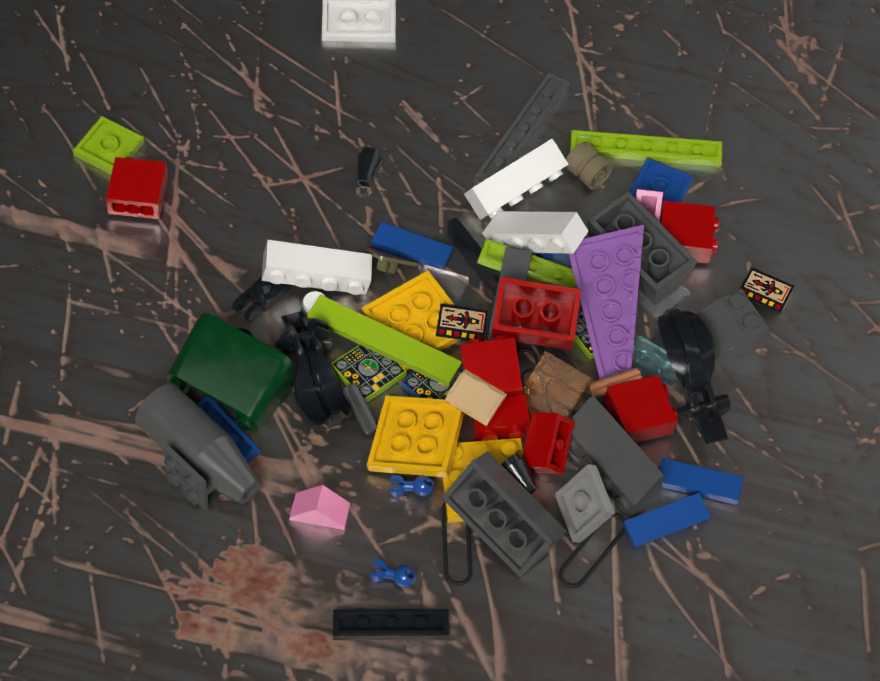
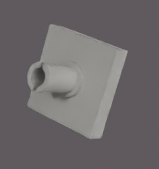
[554,464,615,543]

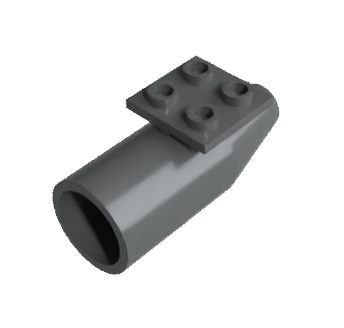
[135,383,260,511]

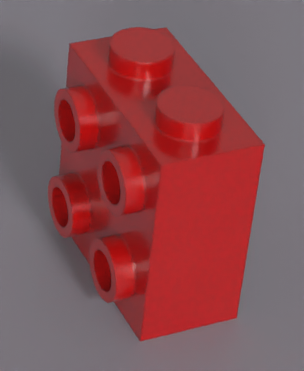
[106,157,168,219]
[660,201,719,264]
[460,335,523,396]
[603,375,678,443]

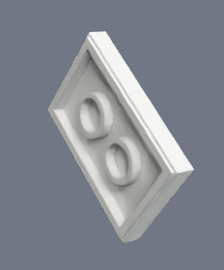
[322,0,396,42]

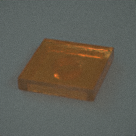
[523,351,593,418]

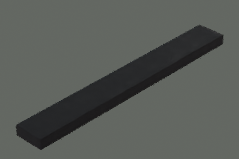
[447,217,576,385]

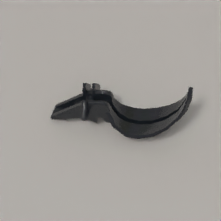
[658,308,731,444]
[275,311,351,428]

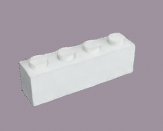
[464,139,569,220]
[482,211,588,254]
[262,240,372,295]

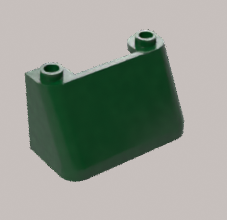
[166,313,294,434]

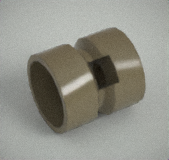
[565,142,613,190]

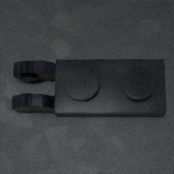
[232,276,294,321]

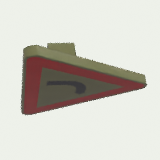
[364,246,418,274]

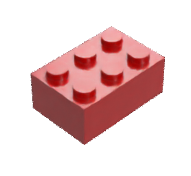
[491,277,582,350]

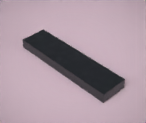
[333,609,449,640]

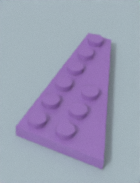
[569,225,644,396]

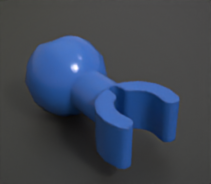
[390,475,434,497]
[370,559,416,588]

